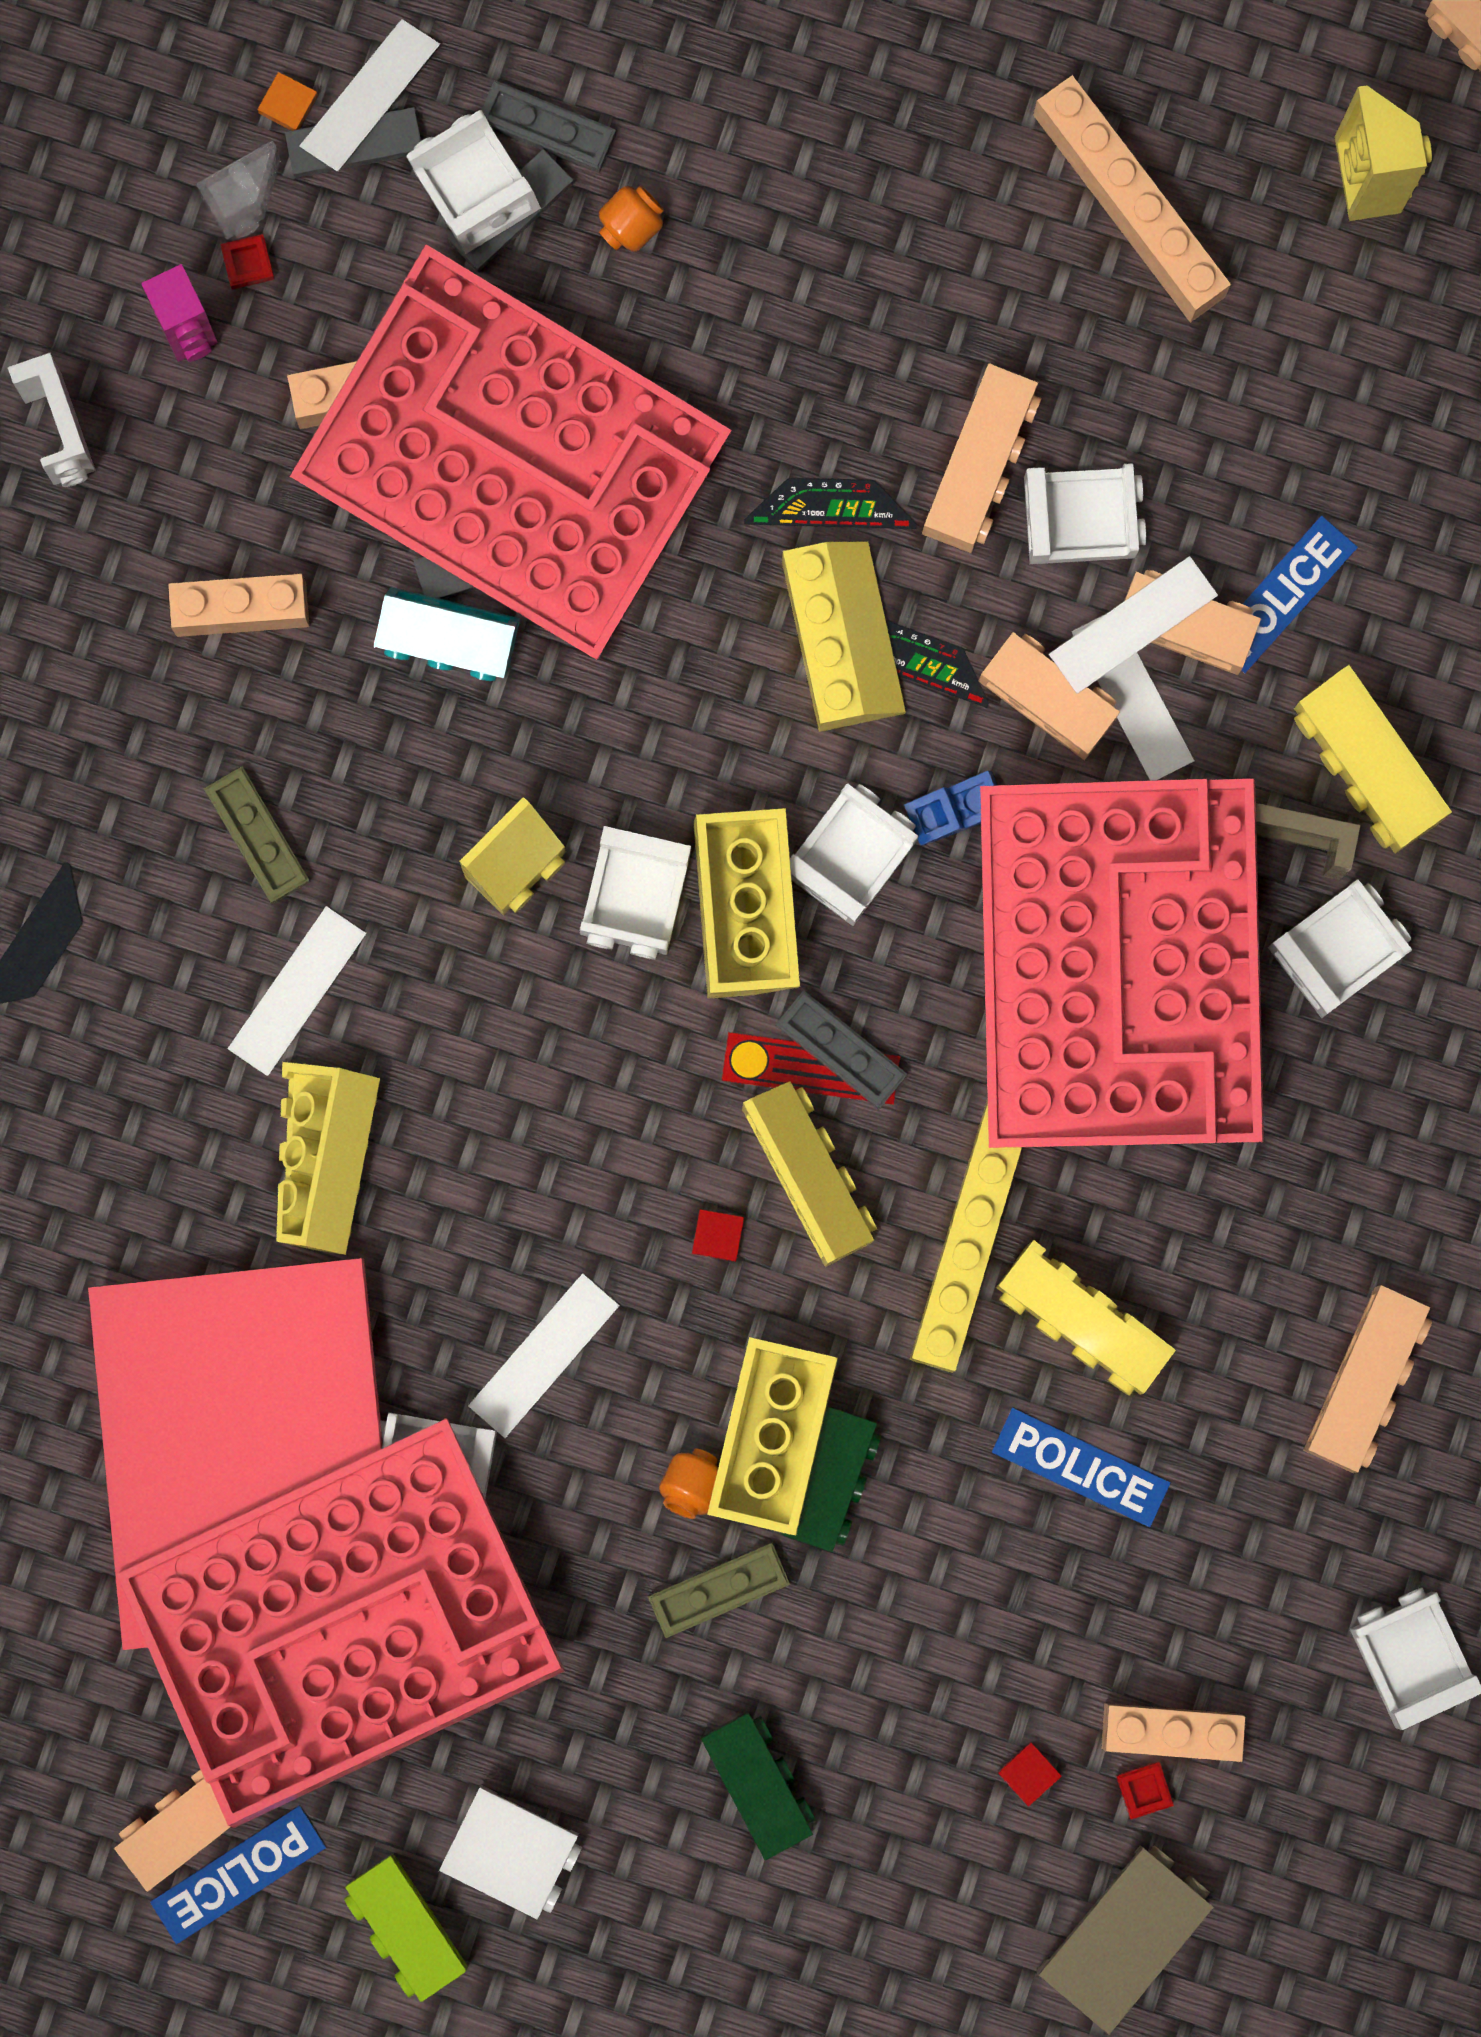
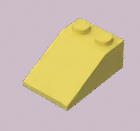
[459,797,566,916]

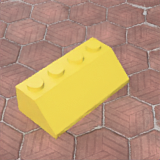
[1335,85,1432,221]
[782,541,906,732]
[1294,665,1452,854]
[694,808,800,998]
[742,1081,877,1267]
[707,1337,838,1536]

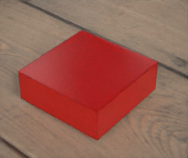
[220,234,274,290]
[692,1209,744,1262]
[997,1742,1062,1807]
[1115,1762,1174,1820]

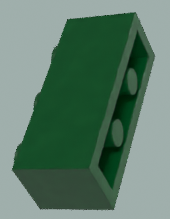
[781,1406,882,1552]
[701,1711,816,1861]

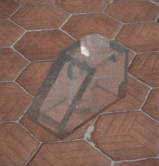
[196,140,281,240]

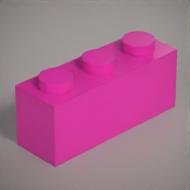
[141,264,218,362]

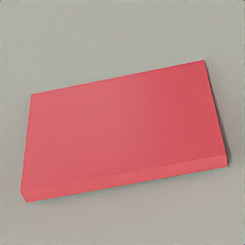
[290,244,731,660]
[980,779,1264,1148]
[88,1258,383,1650]
[116,1418,565,1828]

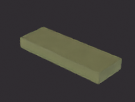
[204,767,310,904]
[648,1543,790,1638]

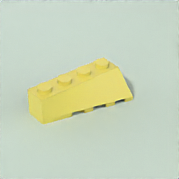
[276,1062,380,1255]
[996,1240,1176,1396]

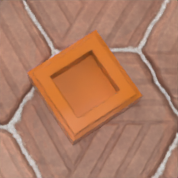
[257,72,318,131]

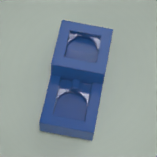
[904,770,998,846]

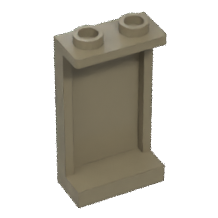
[1256,803,1360,880]
[1036,1845,1214,2035]

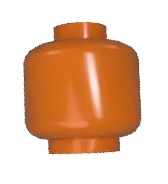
[598,185,664,252]
[659,1449,718,1519]

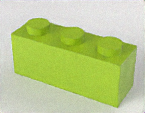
[344,1853,468,2002]

